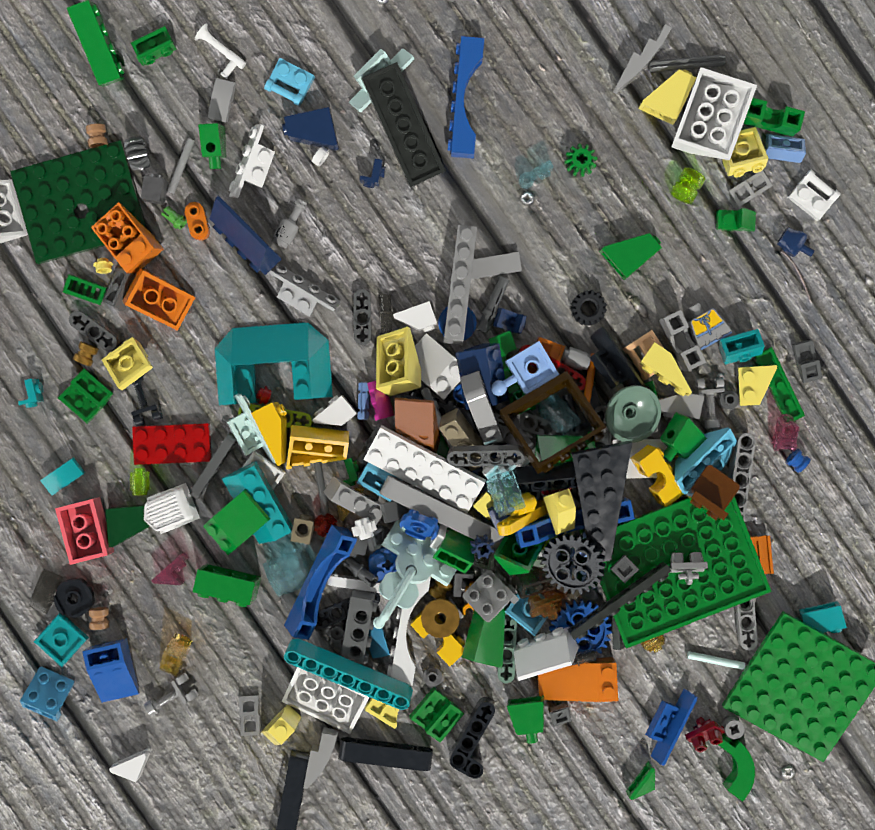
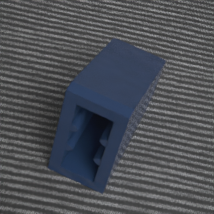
[282,107,339,150]

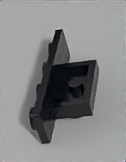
[589,326,647,389]

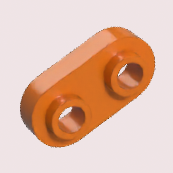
[185,202,210,241]

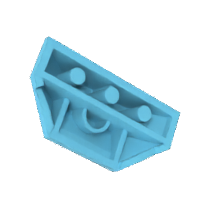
[674,427,737,494]

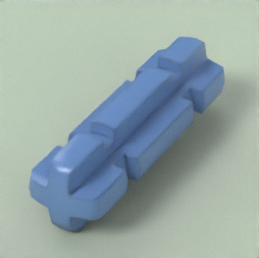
[357,382,369,420]

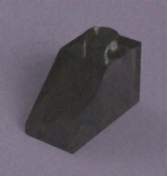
[511,566,557,599]

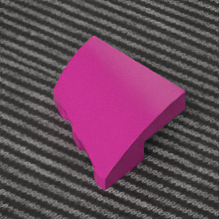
[367,381,395,421]

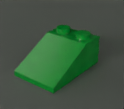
[203,489,270,555]

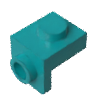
[18,379,44,408]

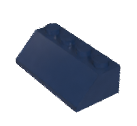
[209,195,281,275]

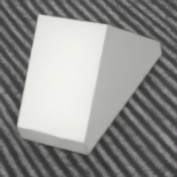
[109,748,151,782]

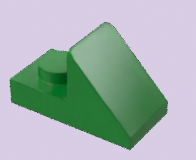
[716,208,756,232]

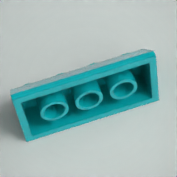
[222,461,293,544]

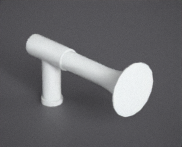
[195,23,246,79]

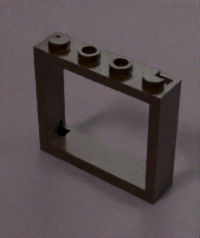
[500,371,607,474]

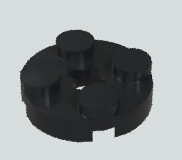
[54,578,95,618]

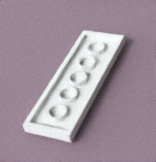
[364,425,486,513]

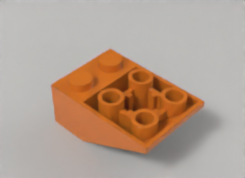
[91,202,164,274]

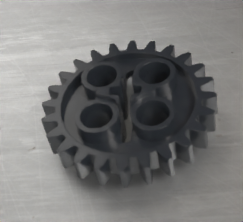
[541,532,606,595]

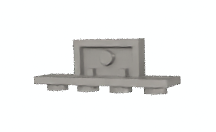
[268,263,341,317]

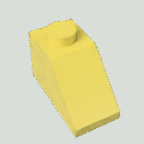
[543,489,576,535]
[473,491,499,520]

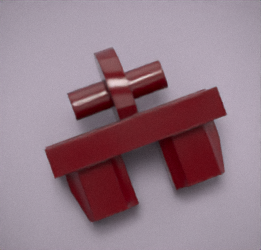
[685,717,725,753]

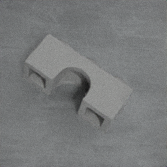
[659,310,706,372]
[323,476,382,525]

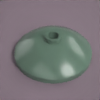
[605,385,661,443]

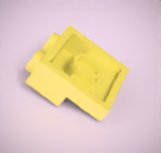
[722,127,768,178]
[102,337,153,390]

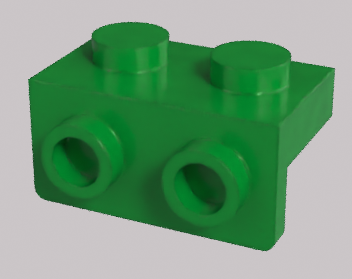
[131,26,177,66]

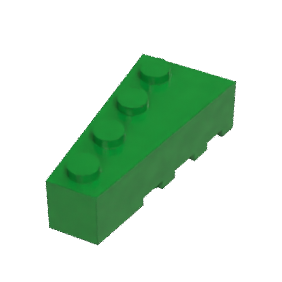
[66,0,125,87]

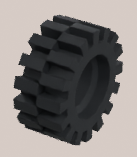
[570,290,607,326]

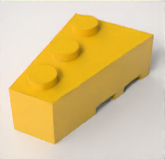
[286,425,349,469]

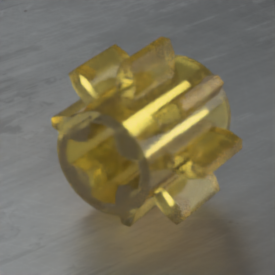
[641,635,665,653]

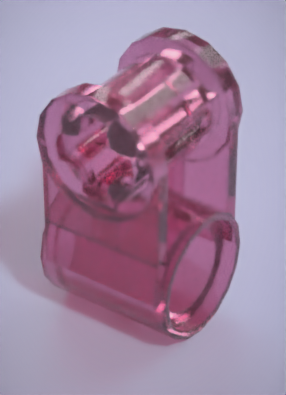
[772,414,799,452]

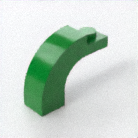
[718,733,755,802]

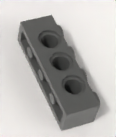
[341,589,378,665]

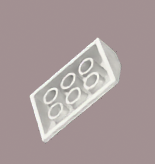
[672,68,757,160]
[282,667,369,734]

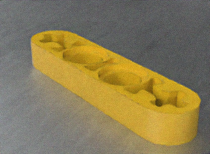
[497,499,548,536]

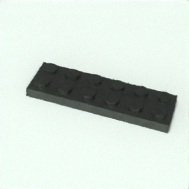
[361,62,445,188]

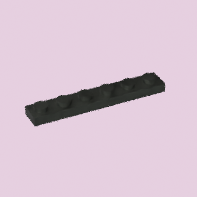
[567,562,671,640]

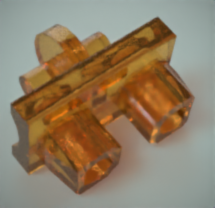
[528,587,565,621]

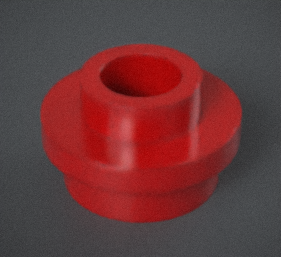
[256,386,272,404]

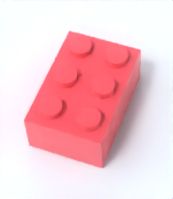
[55,497,114,565]

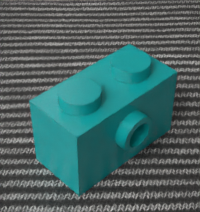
[718,329,765,365]
[799,601,847,633]

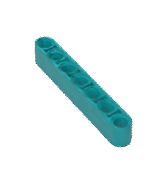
[284,638,413,710]

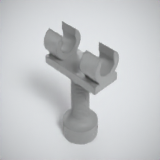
[695,377,725,428]
[144,672,199,717]

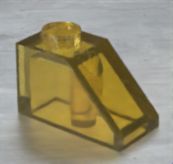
[159,633,192,677]

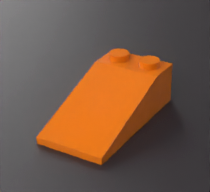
[538,657,618,702]

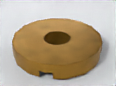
[421,598,460,638]

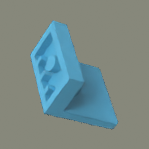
[20,667,75,722]

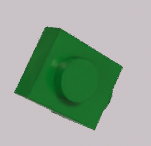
[342,457,360,486]

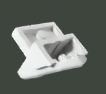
[144,483,200,534]

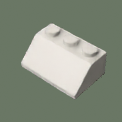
[0,179,28,243]
[514,627,579,681]

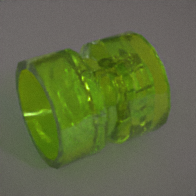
[670,167,706,204]

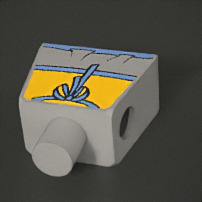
[687,303,733,350]

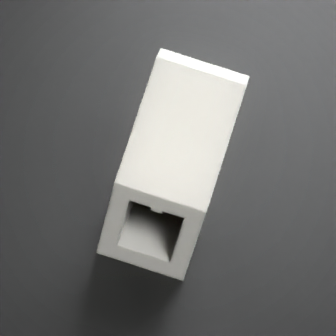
[312,395,357,426]

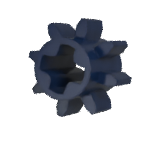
[470,534,494,559]

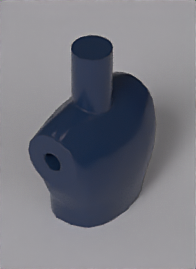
[777,227,815,257]

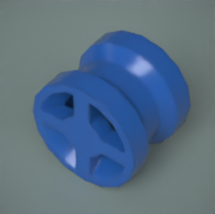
[785,449,811,473]

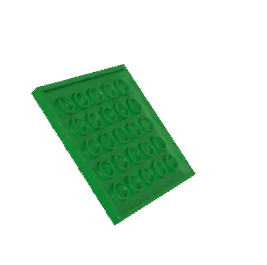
[722,611,875,762]

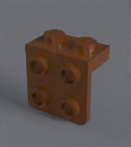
[686,465,740,520]

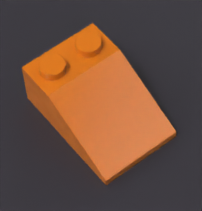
[122,267,196,331]

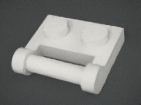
[787,169,841,221]

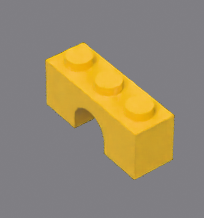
[630,445,684,507]
[410,611,465,667]

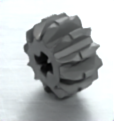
[124,136,151,170]

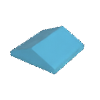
[504,582,555,636]

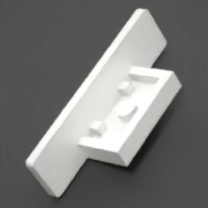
[229,124,275,198]

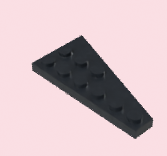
[571,440,632,562]

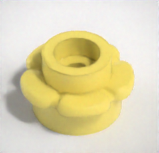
[93,258,113,274]

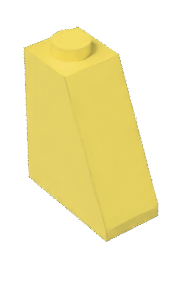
[638,69,697,125]
[261,704,301,745]

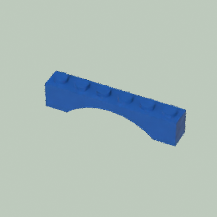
[448,36,484,159]
[515,497,635,548]
[284,525,357,640]

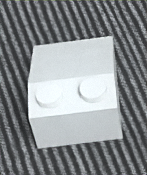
[415,333,461,400]

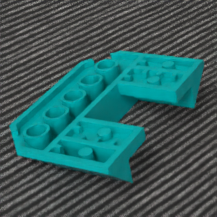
[215,322,333,405]

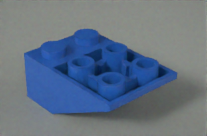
[82,638,140,703]

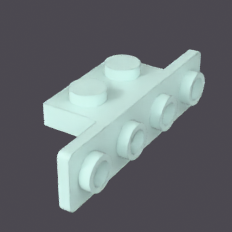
[349,49,414,112]
[227,394,276,463]

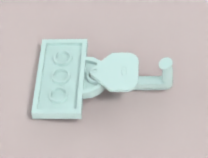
[373,519,456,629]

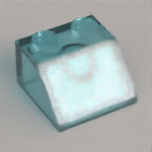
[262,548,310,597]

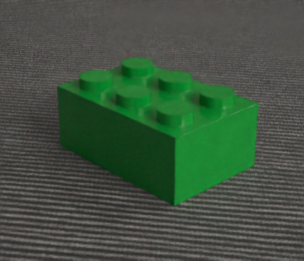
[192,564,261,607]

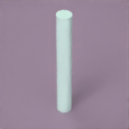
[687,651,745,670]

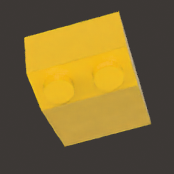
[251,402,287,466]

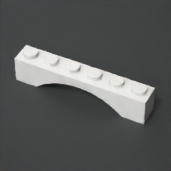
[387,575,431,686]

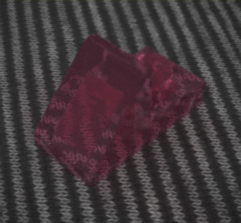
[151,553,189,585]

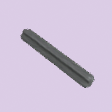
[649,54,726,72]

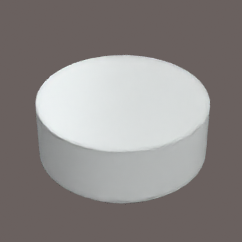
[312,146,329,166]

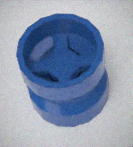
[453,384,465,403]

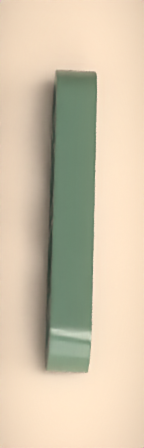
[497,607,517,683]

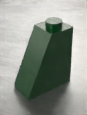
[106,505,151,548]

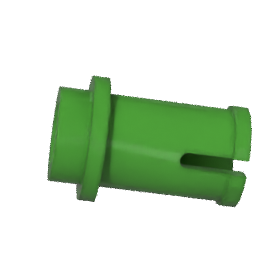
[161,206,187,230]

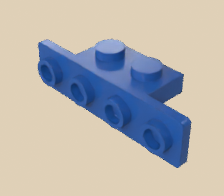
[645,689,698,766]

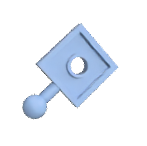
[491,341,559,396]

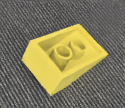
[376,327,421,396]

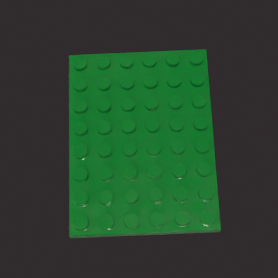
[583,497,772,649]

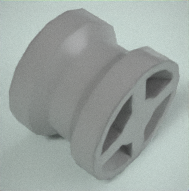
[721,716,744,739]

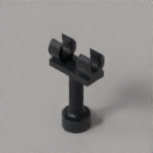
[131,375,163,426]

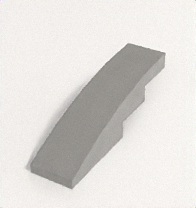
[613,24,672,94]

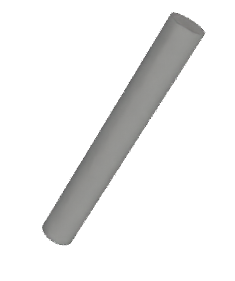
[167,138,195,194]

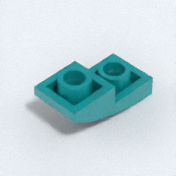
[40,457,85,496]

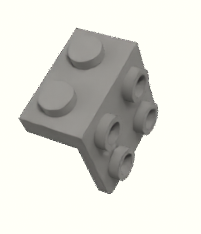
[463,568,519,622]

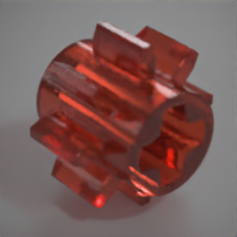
[314,513,337,538]

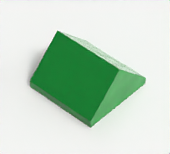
[494,533,545,575]

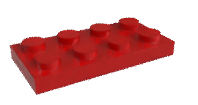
[132,423,212,465]

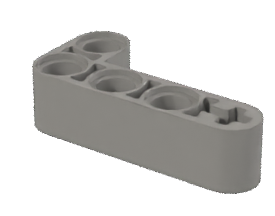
[460,371,504,445]

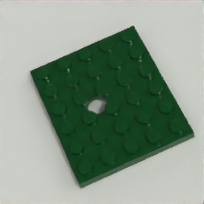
[10,140,147,264]

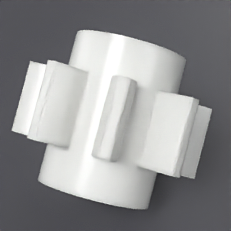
[351,517,377,540]

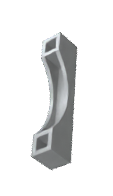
[444,225,477,345]

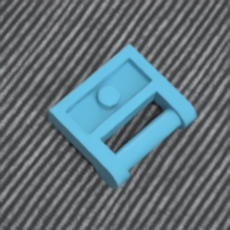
[264,58,315,106]

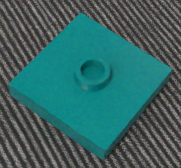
[34,613,89,667]

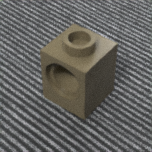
[290,514,316,544]

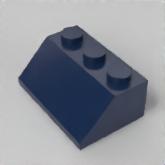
[456,343,509,410]

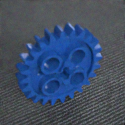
[549,599,612,661]

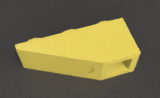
[640,342,692,397]

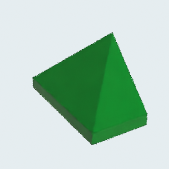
[626,761,655,800]

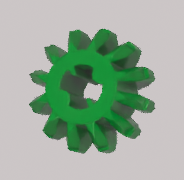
[564,143,598,177]

